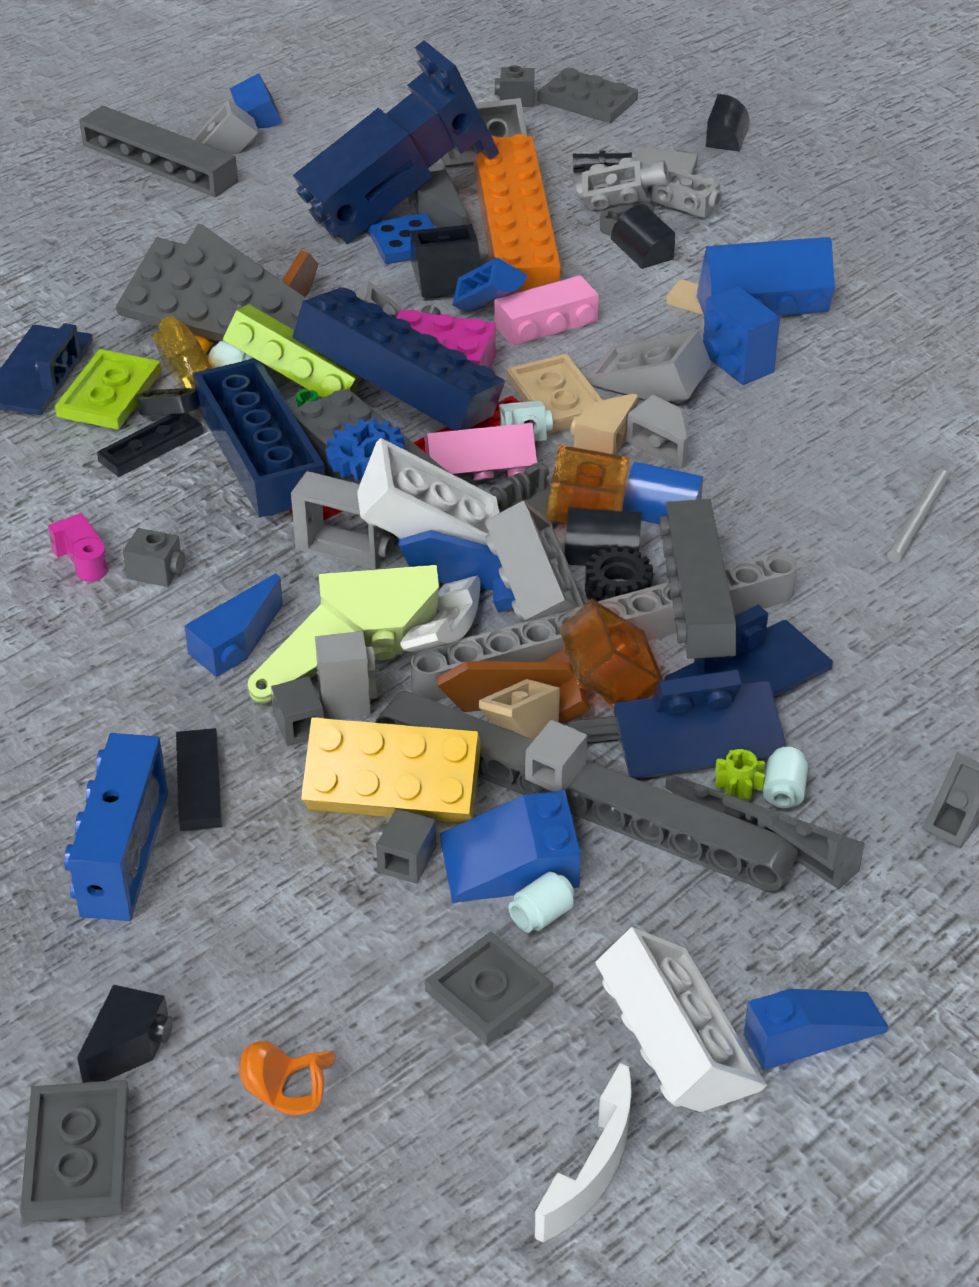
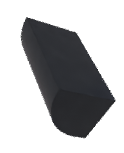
[705,94,750,152]
[610,203,675,269]
[564,507,642,566]

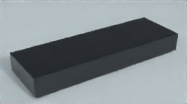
[97,413,203,477]
[176,728,222,831]

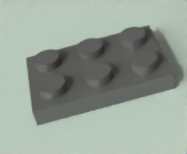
[537,68,638,124]
[20,1080,129,1222]

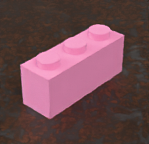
[494,275,599,346]
[424,423,537,481]

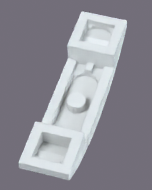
[400,575,480,652]
[535,1063,631,1242]

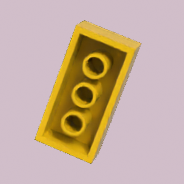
[301,718,481,823]

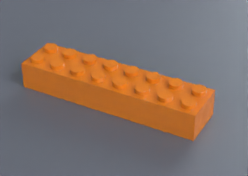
[474,134,561,296]

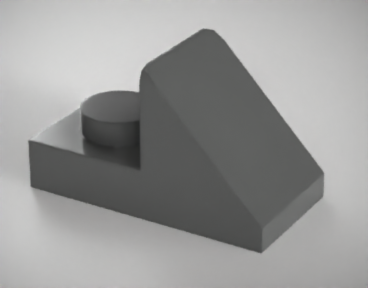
[922,753,979,847]

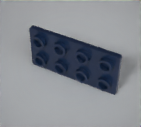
[0,323,93,415]
[664,604,833,697]
[613,670,787,780]

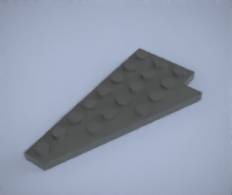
[116,223,307,342]

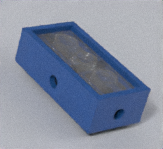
[64,733,168,922]

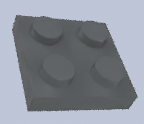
[425,931,553,1045]

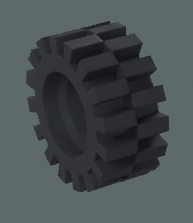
[585,547,653,603]

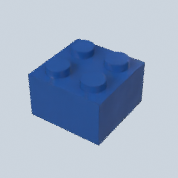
[703,286,780,385]

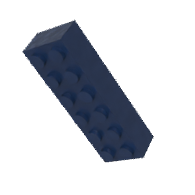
[292,287,506,431]
[193,358,325,518]

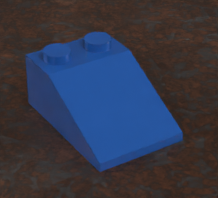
[440,790,581,903]

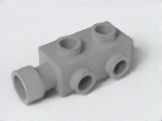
[577,158,670,210]
[642,163,722,218]

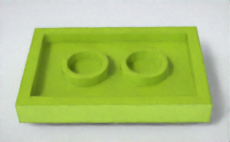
[55,349,161,430]

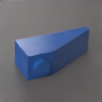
[185,573,283,677]
[743,989,889,1071]

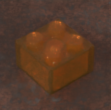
[546,445,629,524]
[559,599,663,706]

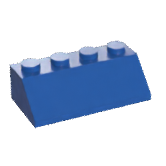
[696,237,835,316]

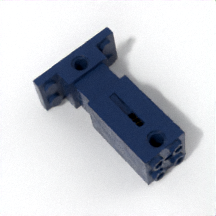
[293,40,500,244]

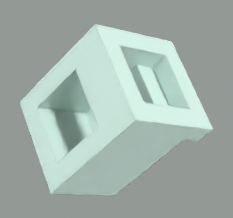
[499,401,553,441]

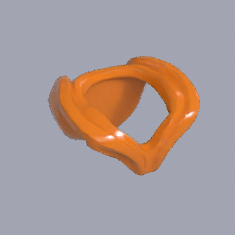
[239,1041,337,1116]

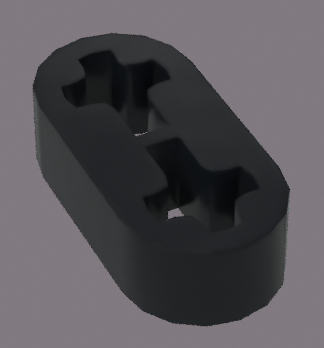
[135,388,199,415]

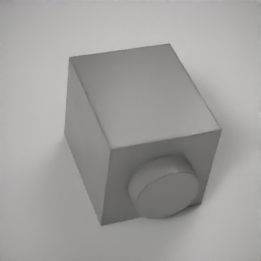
[525,720,587,791]

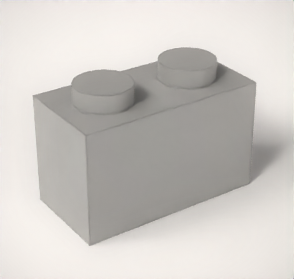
[315,631,377,720]

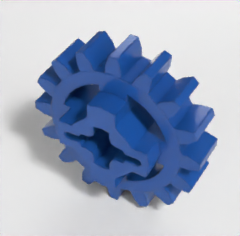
[325,418,406,481]

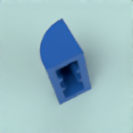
[229,73,282,128]
[452,257,527,312]
[622,462,704,525]

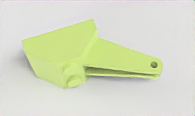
[248,565,439,704]

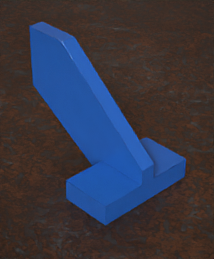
[399,530,516,612]

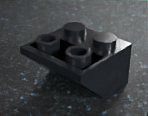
[410,224,481,298]

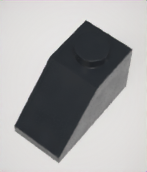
[77,984,173,1083]

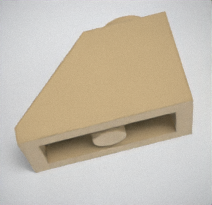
[570,393,638,461]
[479,679,560,740]

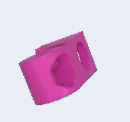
[48,513,108,582]

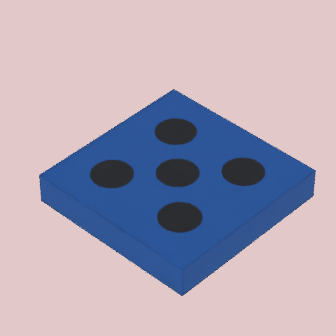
[368,213,435,264]

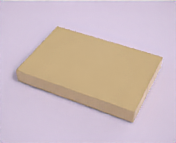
[507,354,603,434]

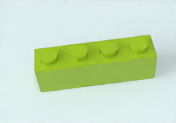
[222,304,362,398]

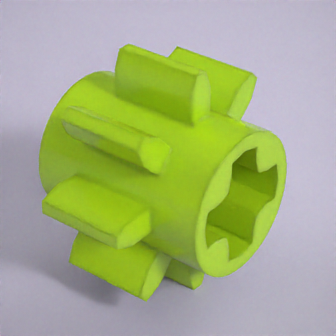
[715,749,765,800]

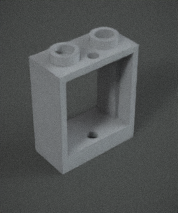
[291,471,394,570]

